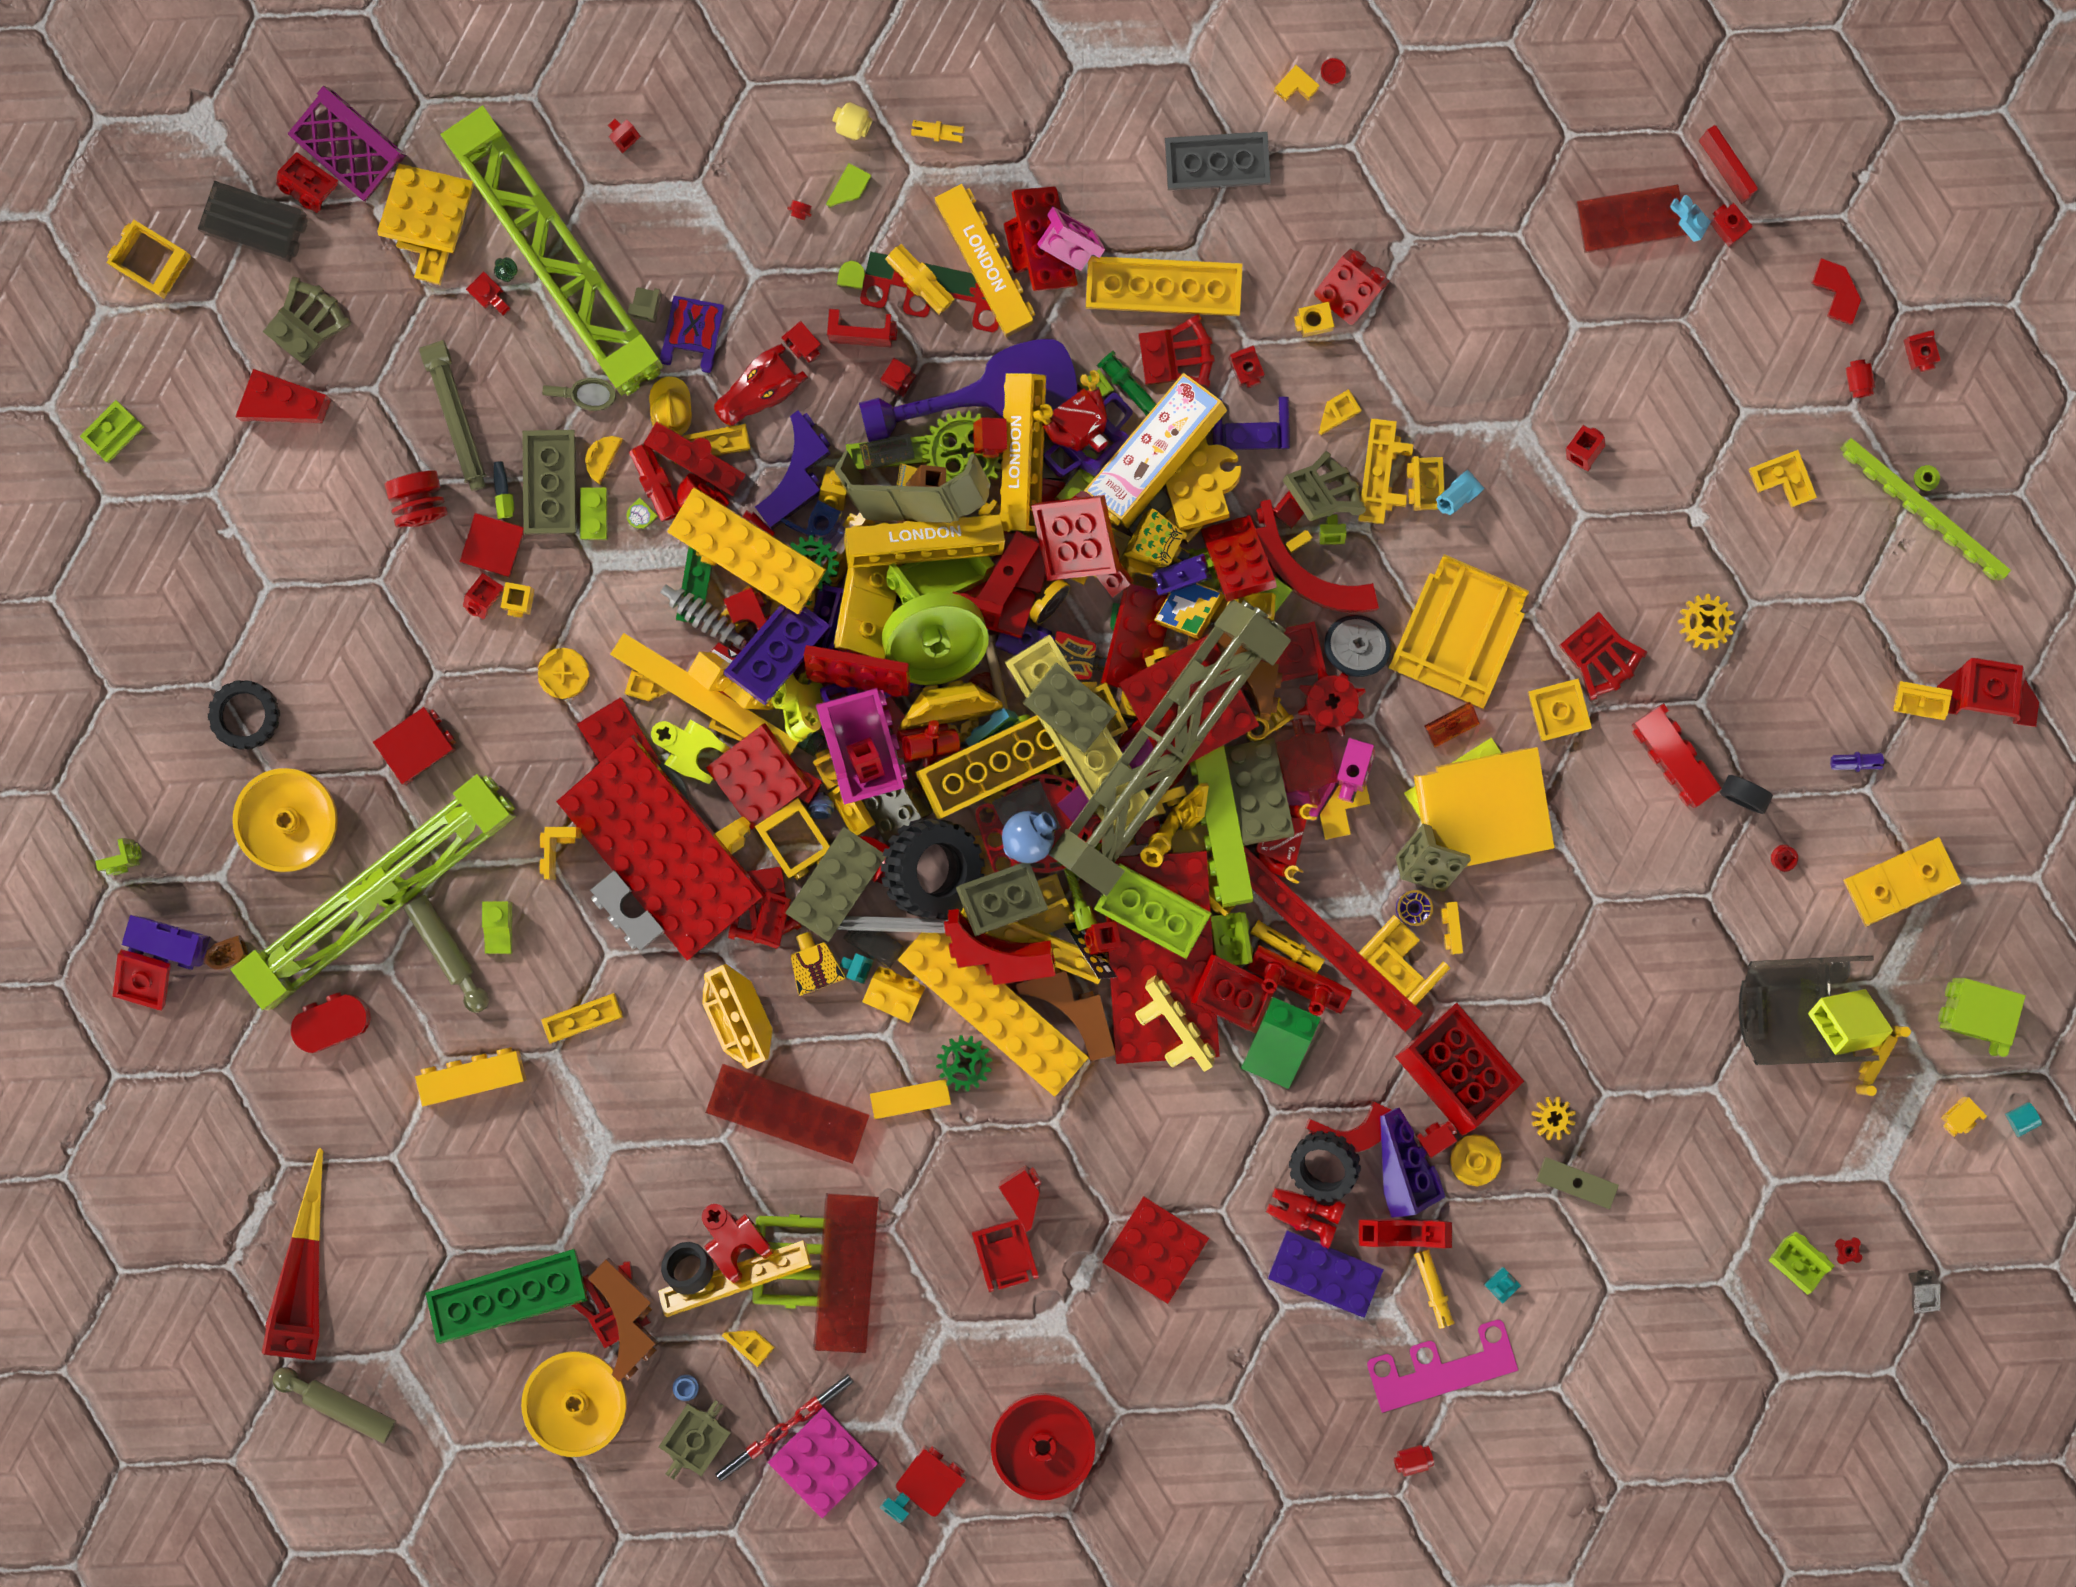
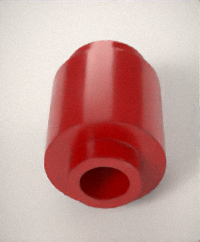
[1845,359,1876,399]
[1394,1445,1434,1477]

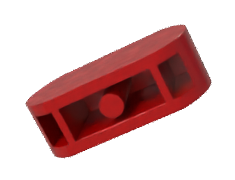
[291,992,371,1053]

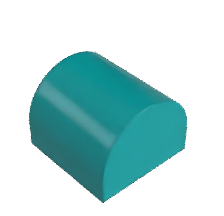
[2005,1102,2042,1137]

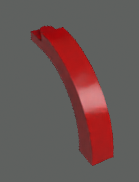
[1256,499,1379,613]

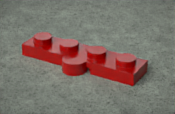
[643,421,746,496]

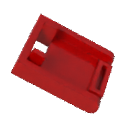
[972,1219,1039,1292]

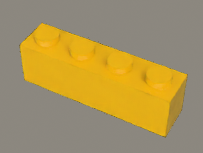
[415,1047,527,1107]

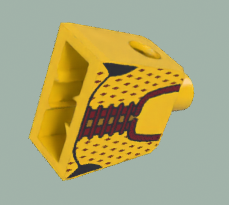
[791,931,847,996]

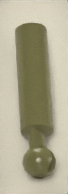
[403,895,489,1013]
[273,1367,396,1444]

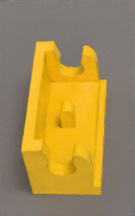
[1893,681,1952,721]
[1019,898,1075,934]

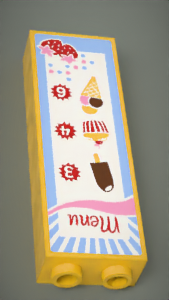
[1084,373,1227,529]

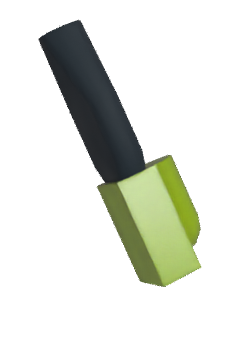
[494,461,515,520]

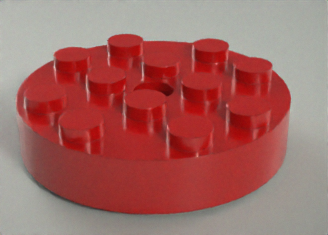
[991,1393,1095,1500]

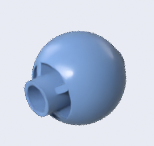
[1002,811,1057,863]

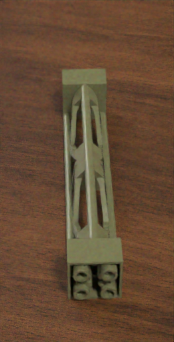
[1049,600,1291,896]

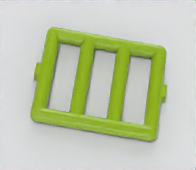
[752,1214,833,1309]

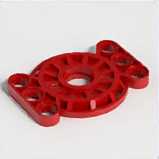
[975,774,1102,873]

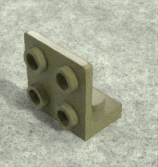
[861,767,934,841]
[1395,823,1471,892]

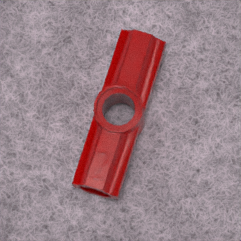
[629,444,680,522]

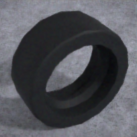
[1720,775,1773,814]
[661,1242,714,1295]

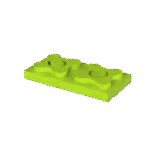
[1094,863,1212,959]

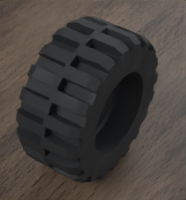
[881,818,985,919]

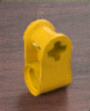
[1245,697,1294,742]

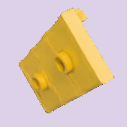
[834,564,903,659]
[1843,837,1961,927]

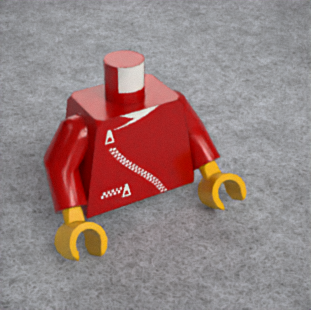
[1033,370,1108,452]
[1255,804,1318,884]

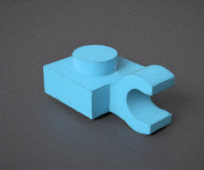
[1670,195,1711,242]

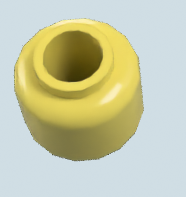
[832,102,872,141]

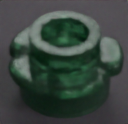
[494,257,518,282]

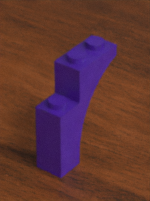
[755,410,831,530]

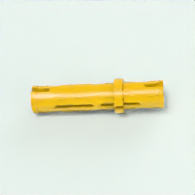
[1250,919,1325,973]
[1414,1249,1455,1329]

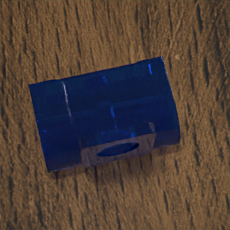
[780,500,844,541]

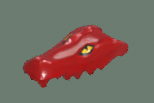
[714,343,808,426]

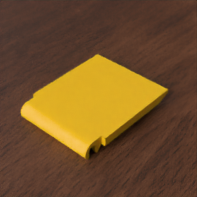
[1389,554,1529,709]
[1414,747,1555,866]

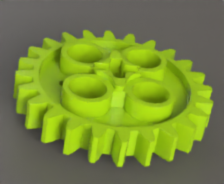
[922,411,1003,482]

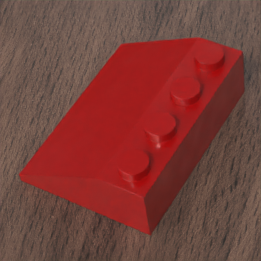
[1395,1003,1524,1136]

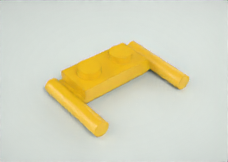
[1359,915,1451,1006]
[1856,1026,1911,1096]

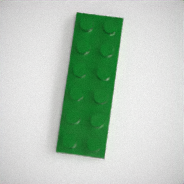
[425,1249,588,1344]

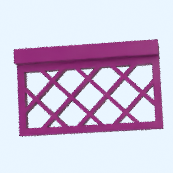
[288,86,406,202]

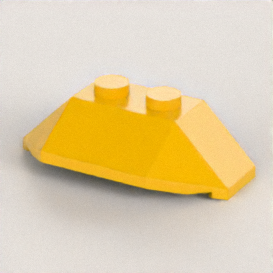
[898,680,1003,730]
[703,964,773,1069]

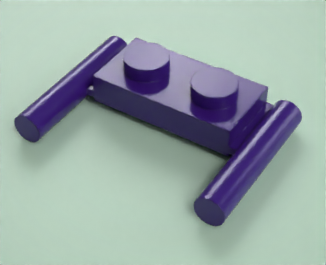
[1212,397,1290,450]

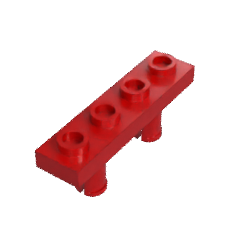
[1247,945,1353,1016]

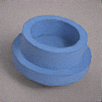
[673,1375,699,1401]

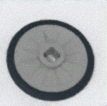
[1324,615,1391,677]

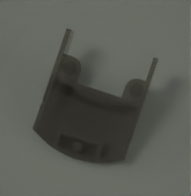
[1739,956,1879,1065]

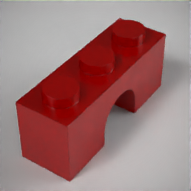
[723,587,770,648]

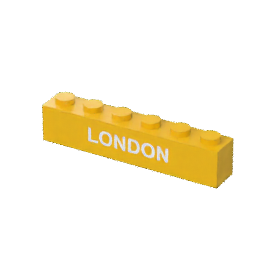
[935,184,1035,338]
[1000,374,1046,531]
[844,514,1005,568]

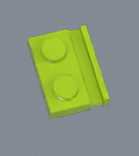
[80,400,144,463]

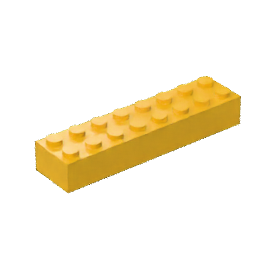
[915,683,1128,819]
[898,932,1089,1097]

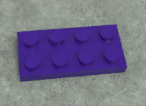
[724,604,830,705]
[1267,1230,1384,1318]

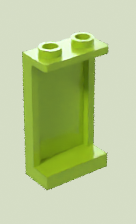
[886,556,995,604]

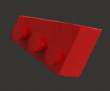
[235,369,331,423]

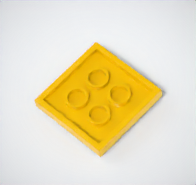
[377,163,474,253]

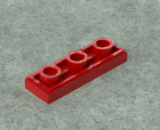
[977,531,1039,606]

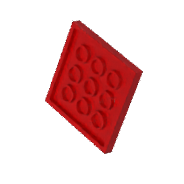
[1118,634,1260,766]

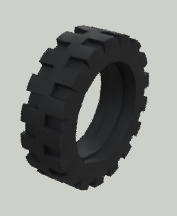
[208,680,280,750]
[1289,1131,1361,1202]

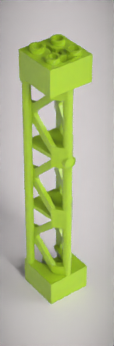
[440,105,663,396]

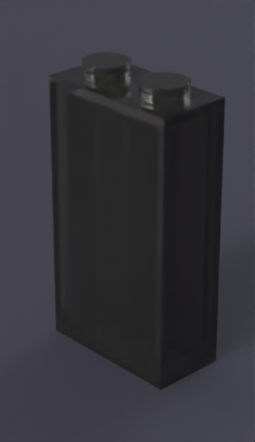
[198,181,308,263]

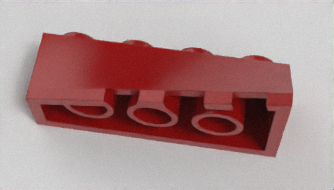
[1632,703,1722,808]

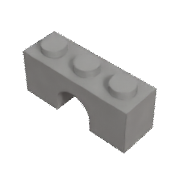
[590,870,665,950]

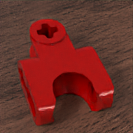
[702,1204,774,1284]

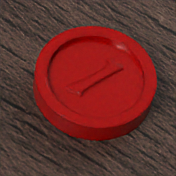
[1320,58,1346,85]

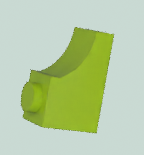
[482,901,512,954]

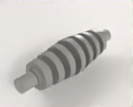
[660,585,745,647]

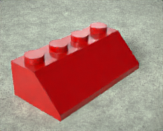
[998,1165,1041,1232]

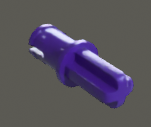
[1830,752,1884,772]

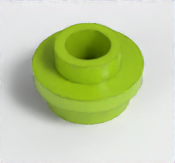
[1914,465,1940,491]

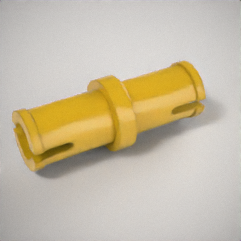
[911,119,965,143]

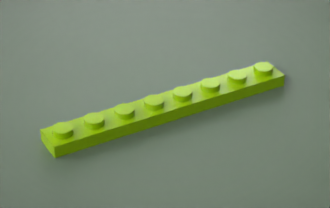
[1840,438,2011,581]

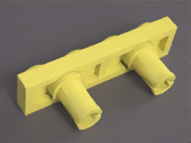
[1135,975,1215,1072]

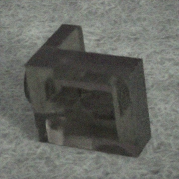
[1908,1270,1941,1313]

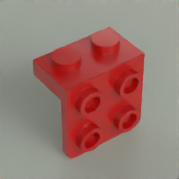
[1314,248,1390,325]
[896,1445,967,1517]

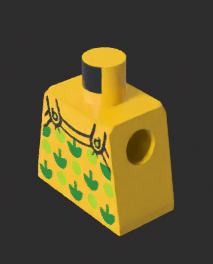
[1123,508,1190,569]

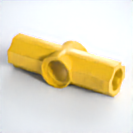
[885,244,955,315]

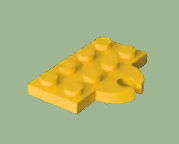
[1165,437,1241,531]

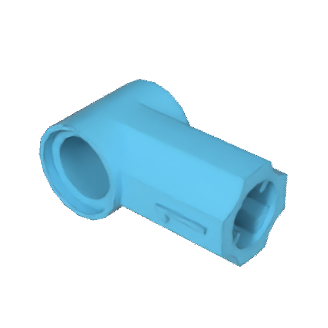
[1436,469,1485,515]

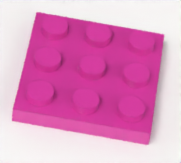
[767,1407,878,1518]

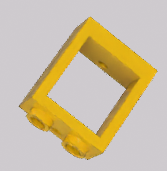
[106,219,191,299]
[755,798,830,880]

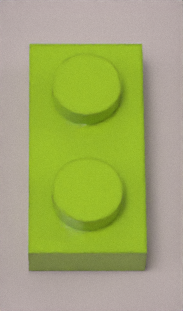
[580,487,607,540]

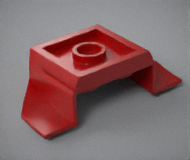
[1937,658,2039,727]

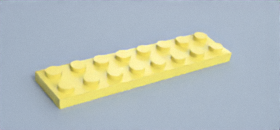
[1005,635,1158,835]

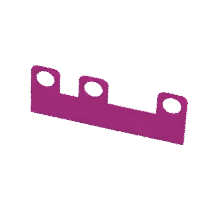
[1367,1320,1519,1413]

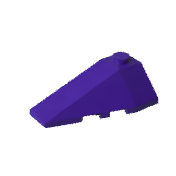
[1380,1107,1446,1218]

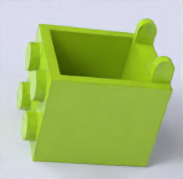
[1938,978,2026,1057]

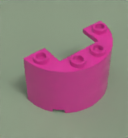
[816,688,908,805]

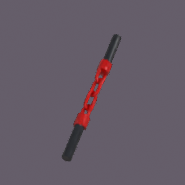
[715,1374,854,1482]

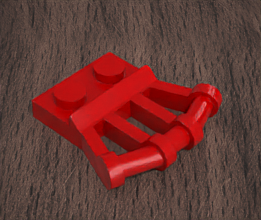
[1139,314,1215,388]
[1558,612,1648,701]
[728,866,802,944]
[571,1261,651,1349]

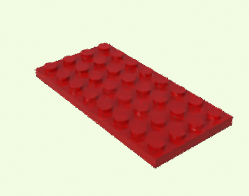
[556,735,765,961]
[1106,850,1220,1064]

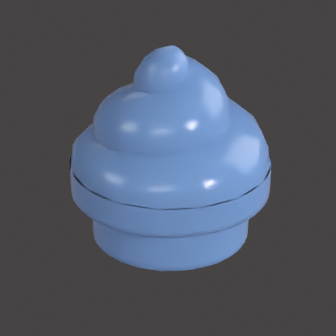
[808,792,834,820]

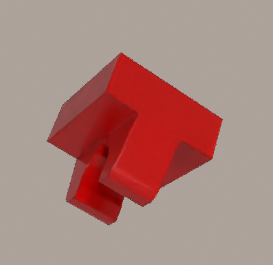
[607,119,641,154]

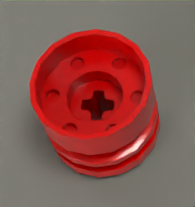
[384,470,448,528]

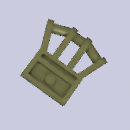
[263,276,351,365]
[1283,450,1366,522]

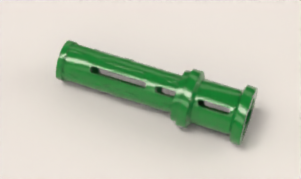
[1096,350,1157,416]

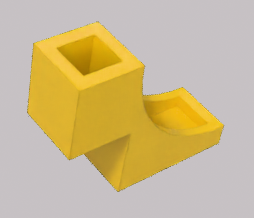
[687,651,775,710]

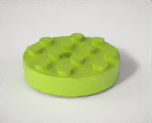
[882,592,989,685]

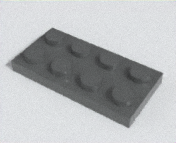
[1165,131,1271,191]

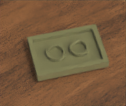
[1023,662,1117,753]
[956,863,1048,936]

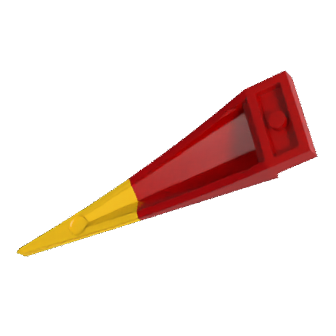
[262,1148,323,1361]

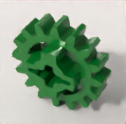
[790,535,839,591]
[936,1035,992,1092]

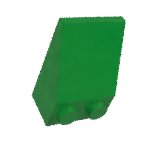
[1241,997,1321,1089]

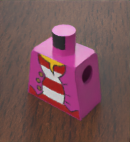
[1337,738,1376,803]

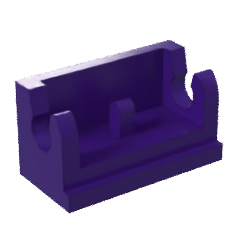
[1152,554,1212,595]

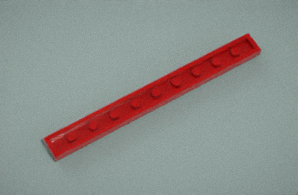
[1243,846,1423,1032]

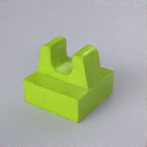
[1319,514,1347,545]

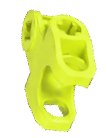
[771,671,823,742]
[651,719,731,785]

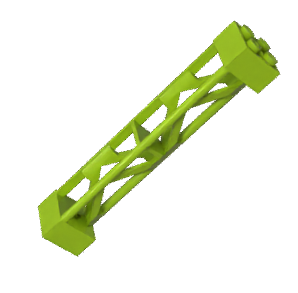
[230,774,516,1010]

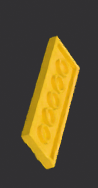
[1086,256,1242,316]
[667,487,826,614]

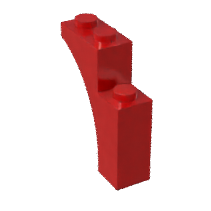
[944,909,1056,985]

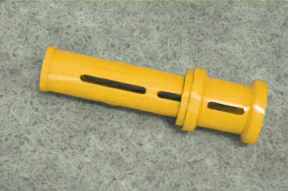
[1140,806,1181,867]

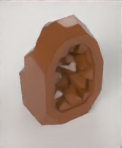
[203,935,249,970]

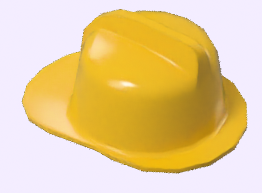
[649,376,692,435]

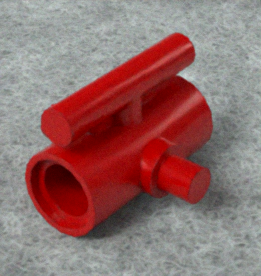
[897,720,960,767]

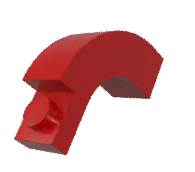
[1305,1101,1392,1153]
[1359,1219,1452,1248]

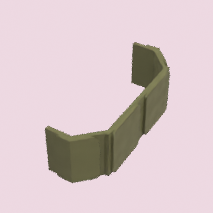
[834,451,991,523]

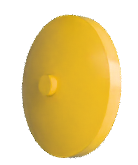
[233,768,338,872]
[521,1351,627,1457]

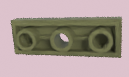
[1536,1157,1619,1209]

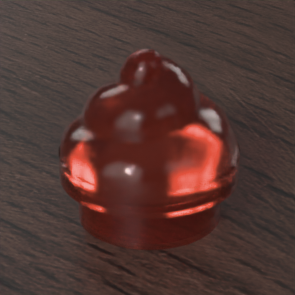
[968,672,993,694]

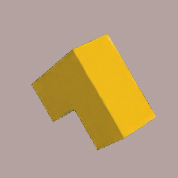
[1274,65,1320,102]

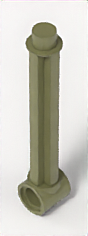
[419,340,486,491]

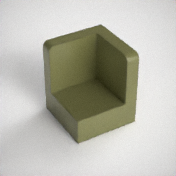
[628,287,662,323]

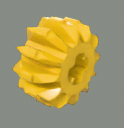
[1531,1096,1576,1140]

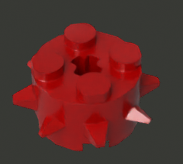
[1298,668,1366,736]

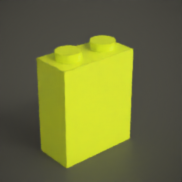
[1808,989,1893,1055]

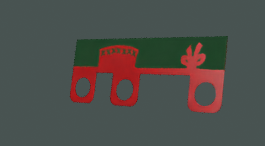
[860,251,999,332]

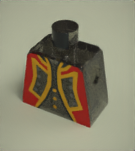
[1055,631,1107,681]

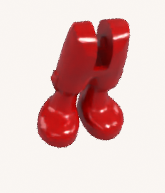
[1266,1188,1346,1249]

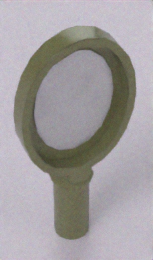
[542,378,616,411]

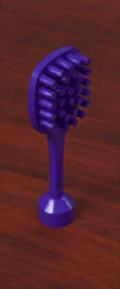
[859,339,1077,443]

